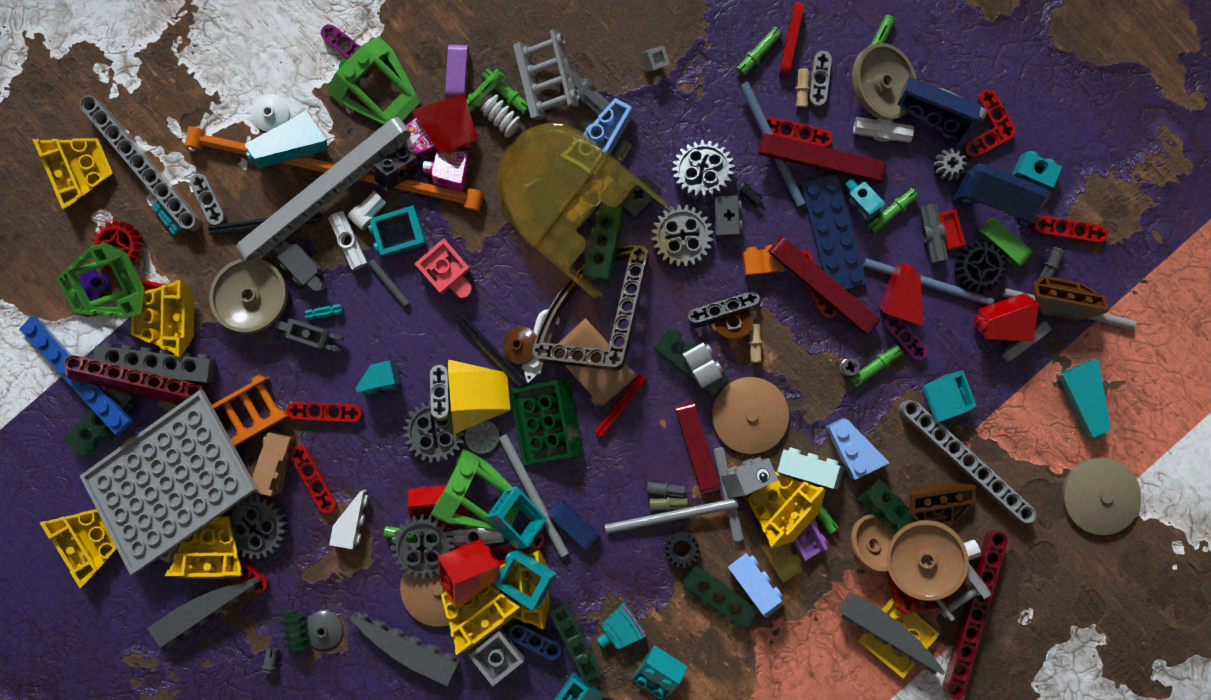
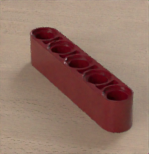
[675,400,720,496]

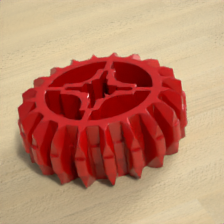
[90,220,145,272]

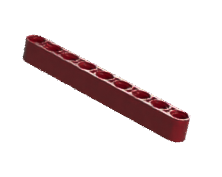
[942,530,1008,700]

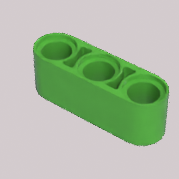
[978,217,1033,268]

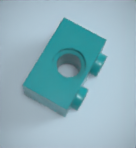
[1012,151,1062,190]

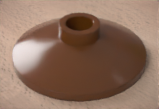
[715,307,753,340]
[503,326,537,365]

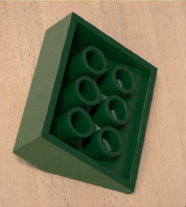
[509,378,583,465]

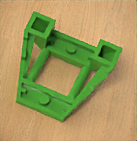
[326,36,421,125]
[56,242,144,319]
[430,448,519,533]

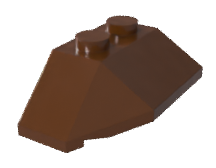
[1032,275,1109,321]
[909,483,976,525]

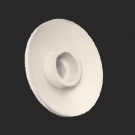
[251,94,289,132]

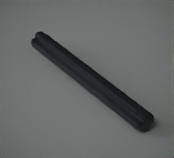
[456,315,527,388]

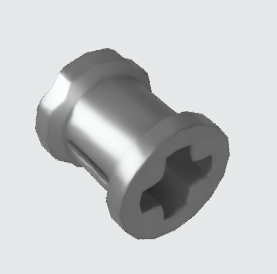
[839,358,860,376]

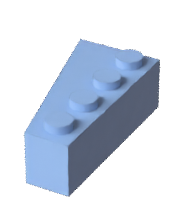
[561,98,634,179]

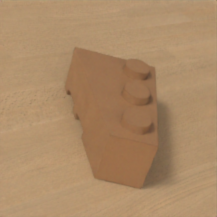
[252,432,295,496]

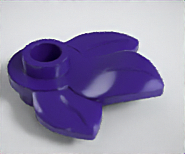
[79,266,109,301]

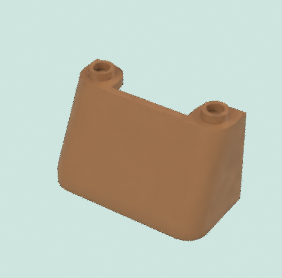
[555,318,637,407]

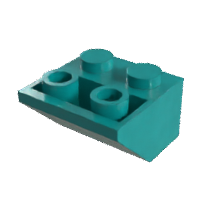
[356,361,401,395]
[922,370,977,422]
[631,645,687,700]
[554,672,605,700]

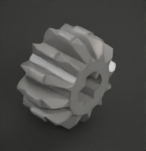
[933,148,968,181]

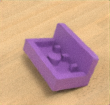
[793,519,828,561]

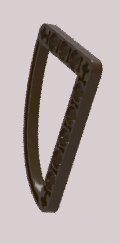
[532,245,649,371]

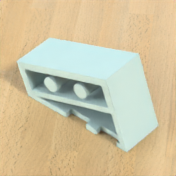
[777,447,845,489]

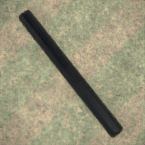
[208,212,322,236]

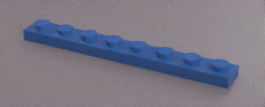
[19,315,133,435]

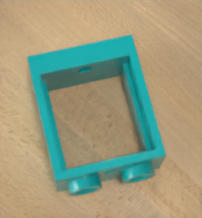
[368,205,427,257]
[486,486,547,549]
[494,549,557,611]

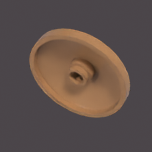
[712,377,789,454]
[887,520,969,601]
[400,551,449,627]

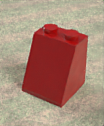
[412,94,478,153]
[879,263,923,326]
[974,293,1039,342]
[438,539,500,609]

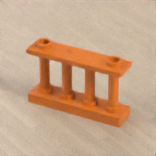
[212,375,289,447]

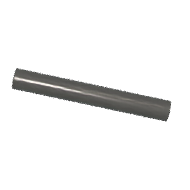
[368,259,410,307]

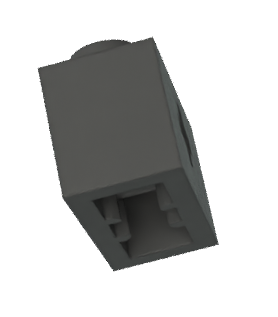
[713,196,743,237]

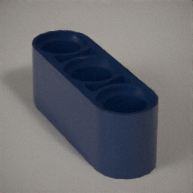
[548,499,601,551]
[509,621,562,660]

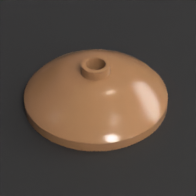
[851,514,899,572]

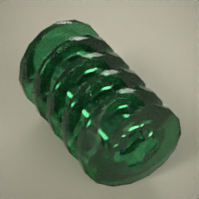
[278,608,309,651]

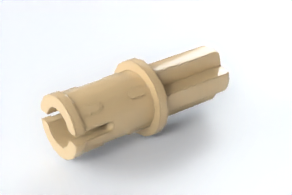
[795,68,810,108]
[748,324,763,363]

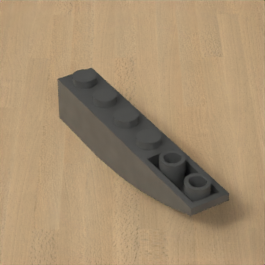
[147,577,261,648]
[838,591,945,675]
[350,611,459,686]

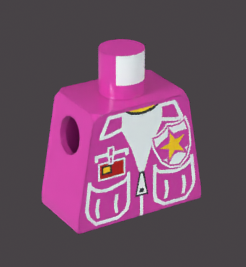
[395,117,438,158]
[423,151,470,192]

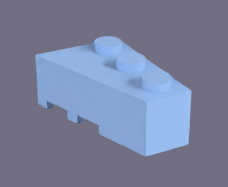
[825,418,890,480]
[728,553,784,618]

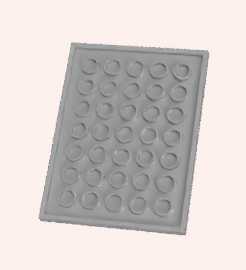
[80,390,258,575]

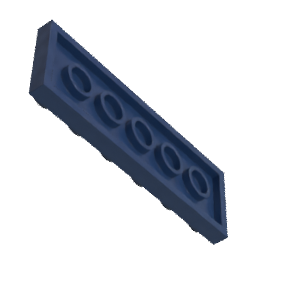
[800,174,867,289]

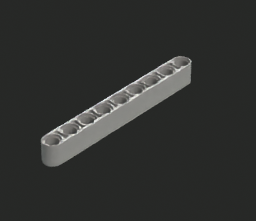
[80,96,202,231]
[899,400,1036,523]

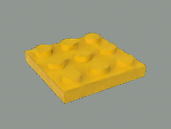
[857,596,940,679]

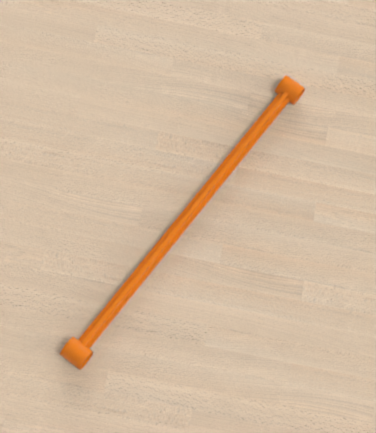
[184,126,484,212]

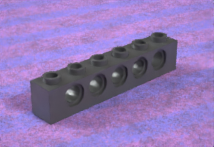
[93,343,216,383]

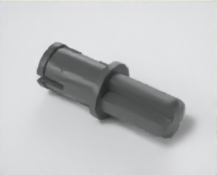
[1039,247,1065,278]
[647,481,685,498]

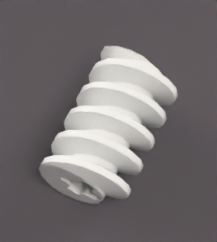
[481,95,521,138]

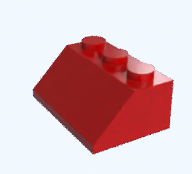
[407,485,471,528]

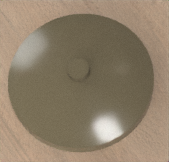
[852,43,917,120]
[209,258,288,334]
[1061,458,1141,535]

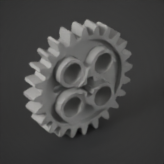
[651,205,713,267]

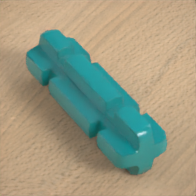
[152,201,182,235]
[305,304,343,321]

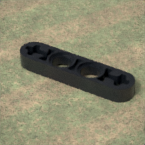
[688,292,760,328]

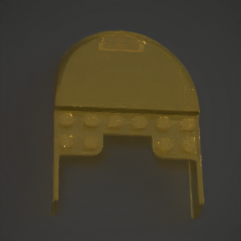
[496,123,674,299]

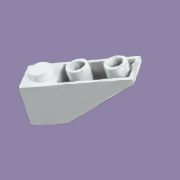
[329,490,369,549]

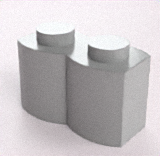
[682,343,723,388]

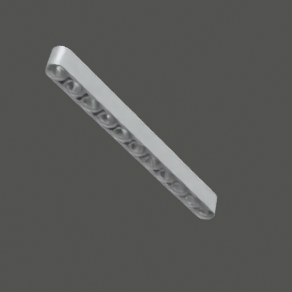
[236,117,411,264]

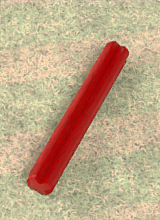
[595,373,647,438]

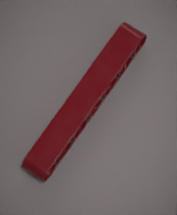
[758,134,887,183]
[768,236,881,336]
[64,355,203,404]

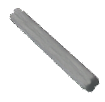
[713,447,744,542]

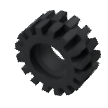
[664,531,700,568]

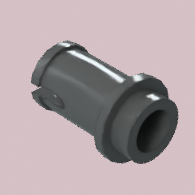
[261,647,279,673]

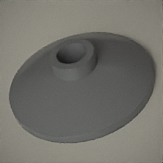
[304,610,343,650]

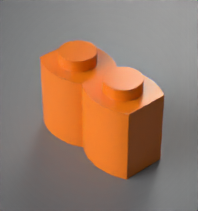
[742,245,784,276]

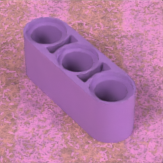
[445,44,469,99]

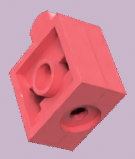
[415,238,473,299]

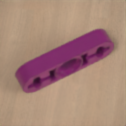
[321,24,361,59]
[883,315,928,360]

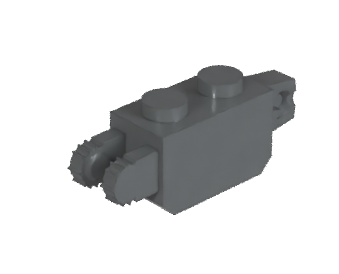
[274,240,326,293]
[275,319,344,352]

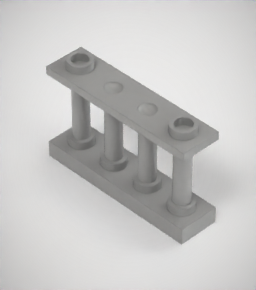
[513,29,579,120]
[936,564,991,621]

